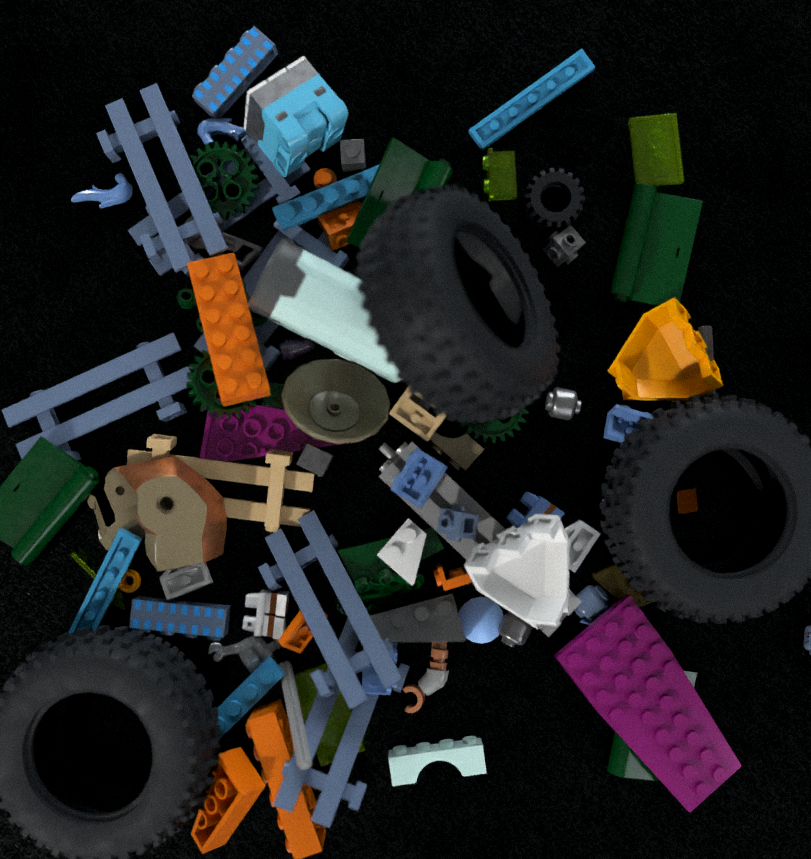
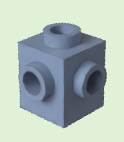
[437,505,479,542]

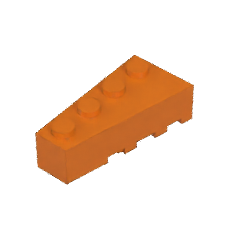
[191,747,266,854]

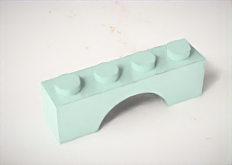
[388,736,487,786]

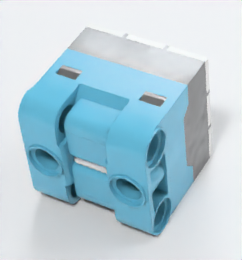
[244,56,348,177]

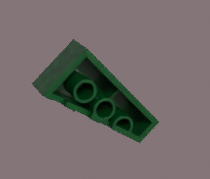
[338,526,444,583]

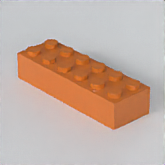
[187,252,271,407]
[245,699,326,859]

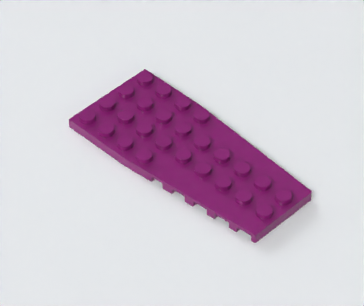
[554,594,741,812]

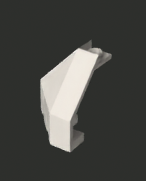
[464,514,570,629]

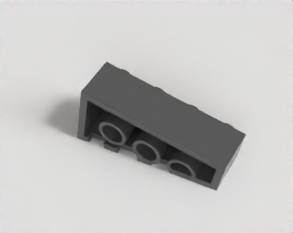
[370,593,466,643]

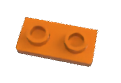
[317,200,362,251]
[434,563,472,591]
[278,610,328,654]

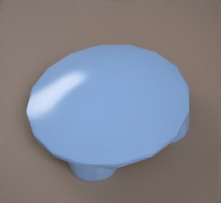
[458,597,504,644]

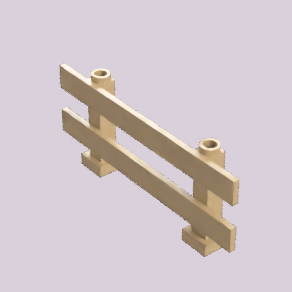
[127,434,315,532]

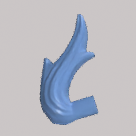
[197,118,248,148]
[71,173,133,208]

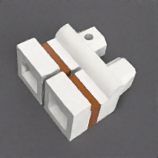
[242,590,290,640]

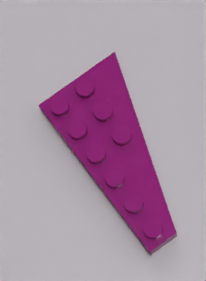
[200,398,345,462]

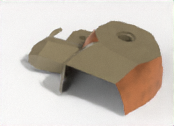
[86,456,227,571]

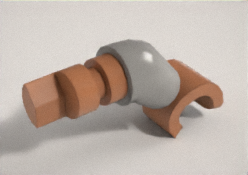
[403,642,449,713]

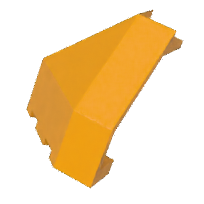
[608,297,723,401]

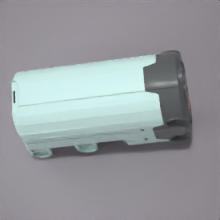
[248,238,400,383]

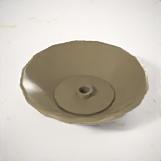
[282,359,391,444]

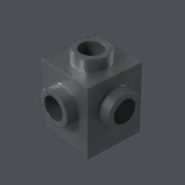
[542,225,586,267]

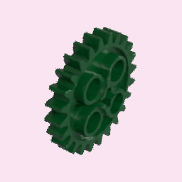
[190,141,260,220]
[186,350,261,420]
[459,408,529,443]

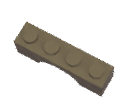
[409,395,484,471]

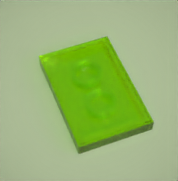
[628,113,684,187]

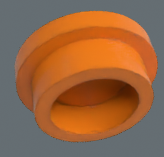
[313,168,337,189]

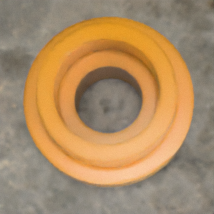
[119,569,141,593]

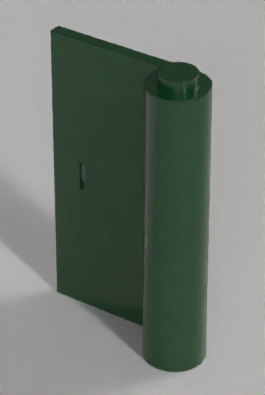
[346,137,453,250]
[609,184,703,306]
[0,436,100,566]

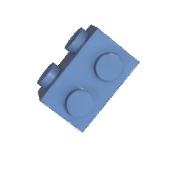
[603,404,653,443]
[391,448,448,509]

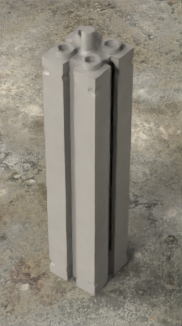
[379,442,582,637]

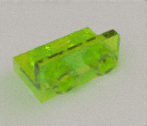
[482,148,517,201]

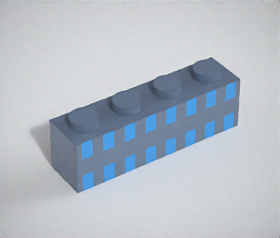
[192,26,278,119]
[129,596,231,641]

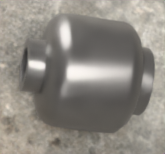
[545,387,581,420]
[498,612,532,647]

